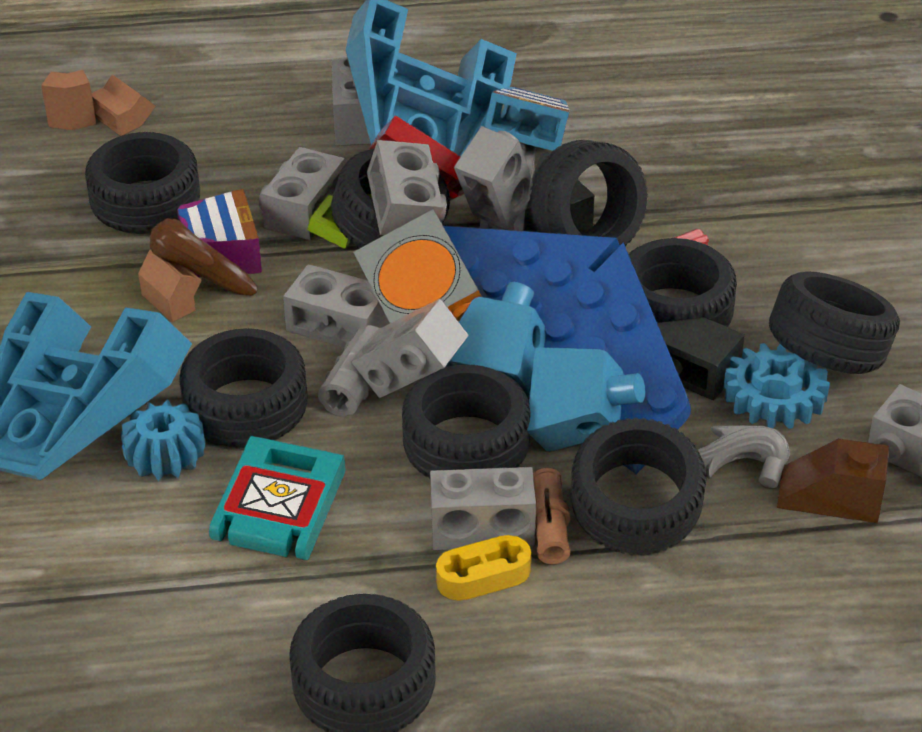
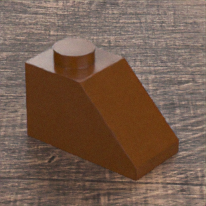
[777,438,889,523]

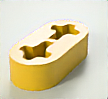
[436,535,531,601]

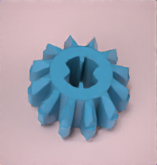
[121,399,205,481]

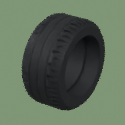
[85,132,200,234]
[529,140,648,247]
[331,149,450,248]
[629,238,737,327]
[769,271,900,374]
[179,328,308,448]
[402,365,531,479]
[570,418,706,555]
[289,593,436,732]

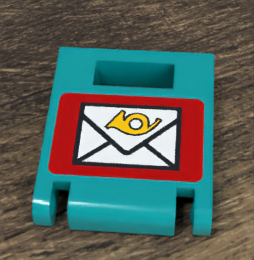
[209,436,346,560]

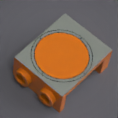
[353,209,482,323]

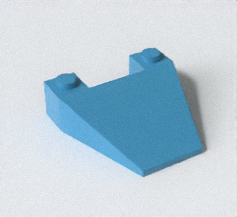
[345,0,517,156]
[0,292,192,480]

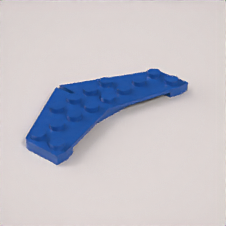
[443,226,691,475]

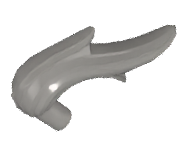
[698,425,790,488]

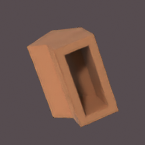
[41,70,96,130]
[92,74,156,136]
[138,249,202,322]

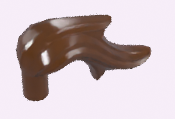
[149,218,257,296]

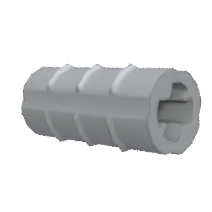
[318,325,380,417]

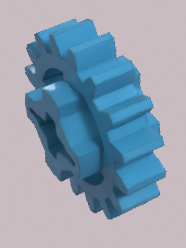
[724,343,830,429]

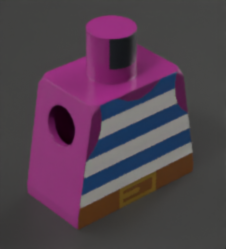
[177,189,262,277]

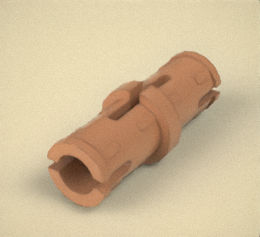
[533,468,570,564]

